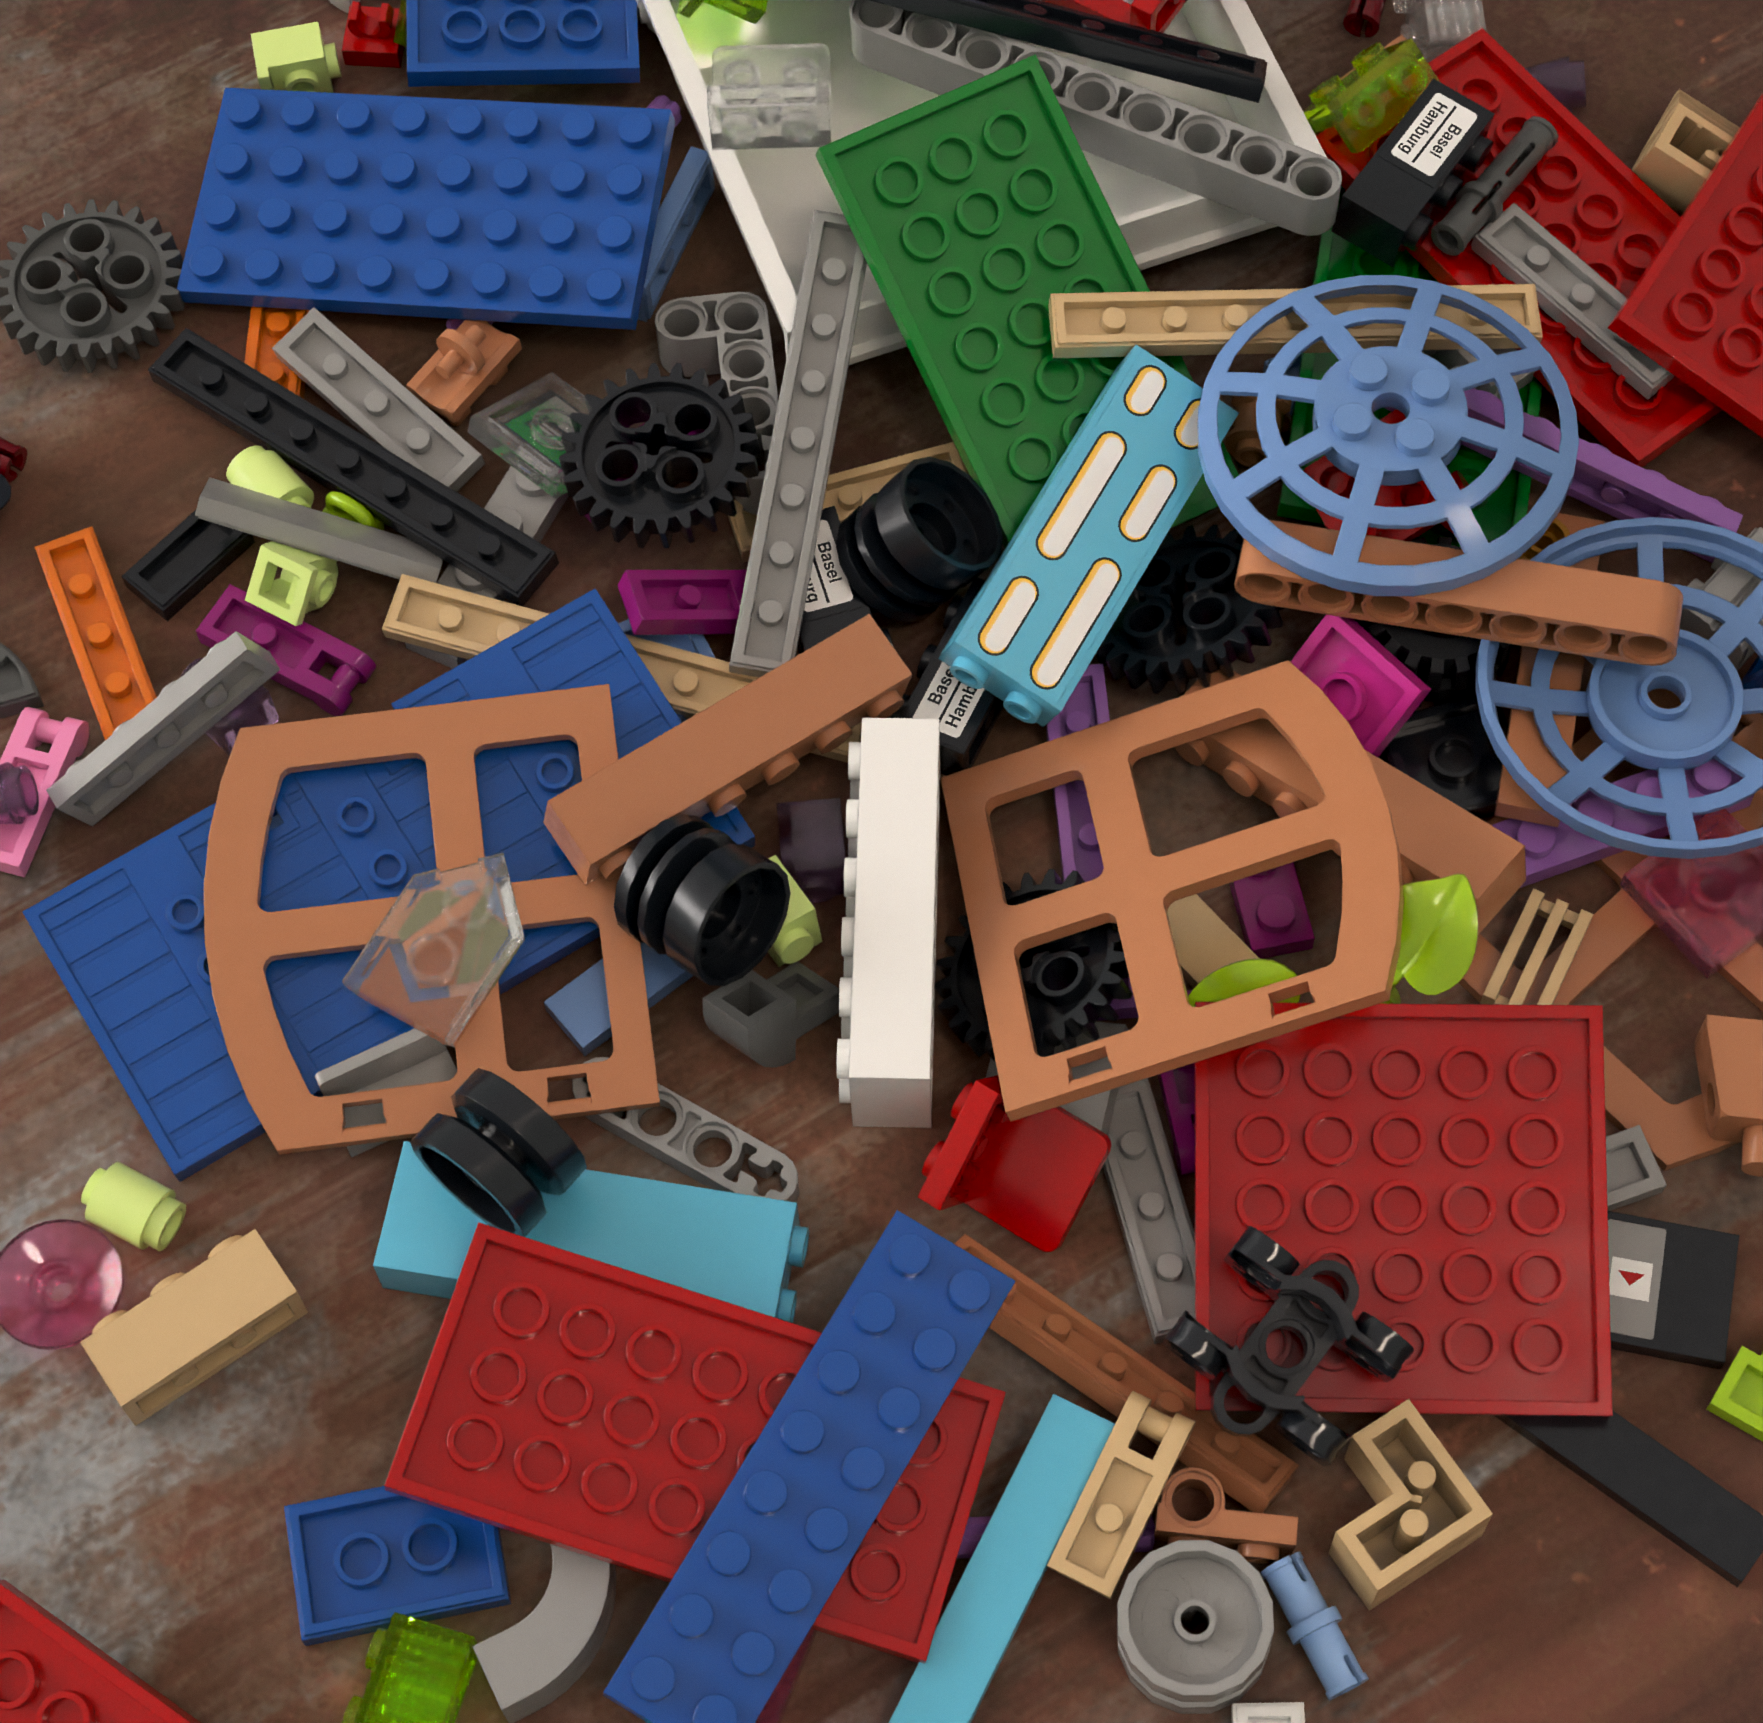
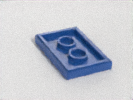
[284,1486,512,1646]

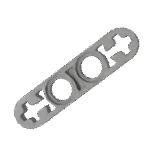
[572,1057,799,1202]

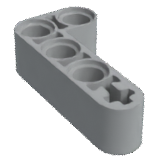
[655,292,779,514]

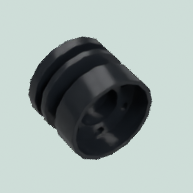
[835,457,1003,623]
[614,814,791,986]

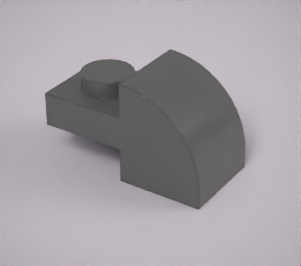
[703,961,839,1068]

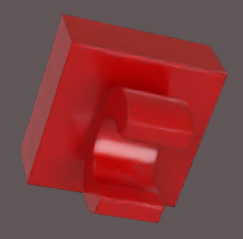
[341,1,407,68]

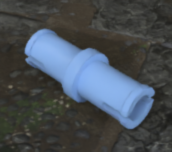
[1261,1551,1369,1700]

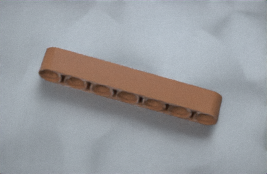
[1234,520,1683,666]

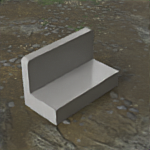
[315,1027,457,1158]

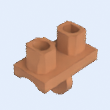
[406,320,522,426]

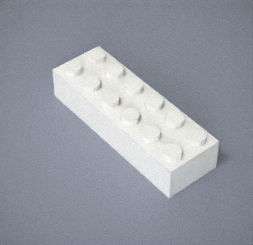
[837,718,941,1128]

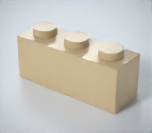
[80,1229,308,1426]

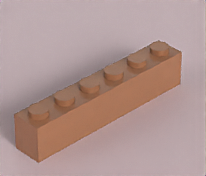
[543,614,913,885]
[1175,670,1526,935]

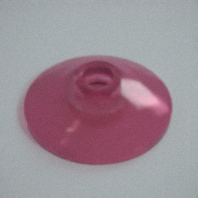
[0,1219,124,1350]

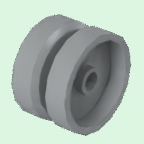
[1117,1540,1274,1714]

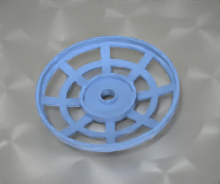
[1197,275,1579,596]
[1475,517,1763,859]

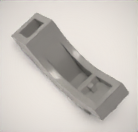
[472,1544,616,1723]

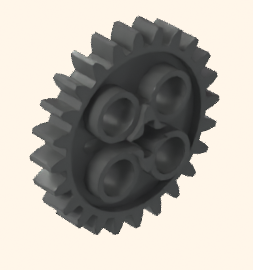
[0,199,185,373]

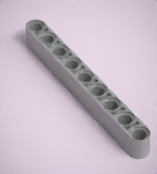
[849,0,1342,236]

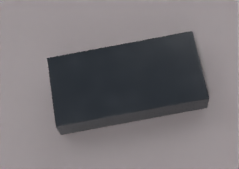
[121,510,255,622]

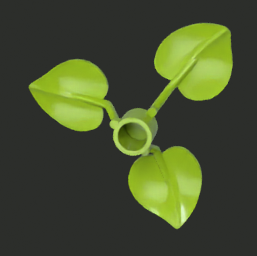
[1188,874,1479,1007]

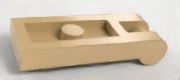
[1047,1391,1196,1599]

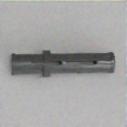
[1431,116,1558,256]

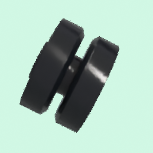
[410,1068,587,1237]

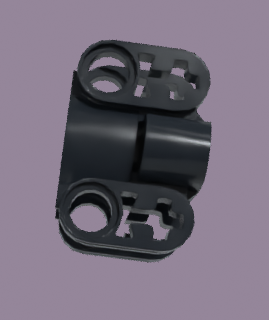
[1162,1226,1414,1466]

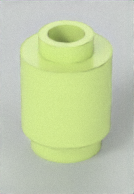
[226,445,314,508]
[81,1162,186,1251]

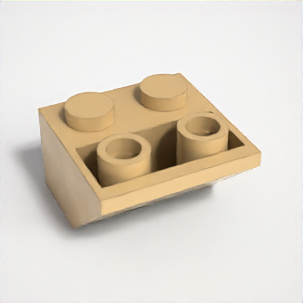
[1631,89,1740,215]

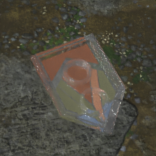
[342,852,525,1047]

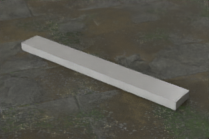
[729,210,867,677]

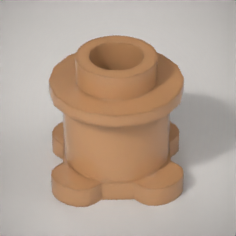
[1224,396,1292,467]

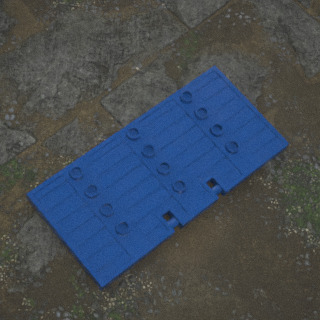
[22,588,755,1182]

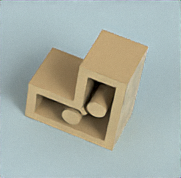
[1328,1399,1493,1611]

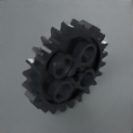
[559,363,761,549]
[1096,524,1284,694]
[934,869,1133,1063]

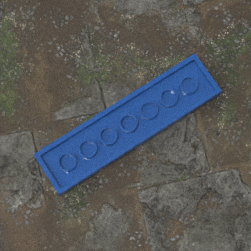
[603,1210,1016,1723]

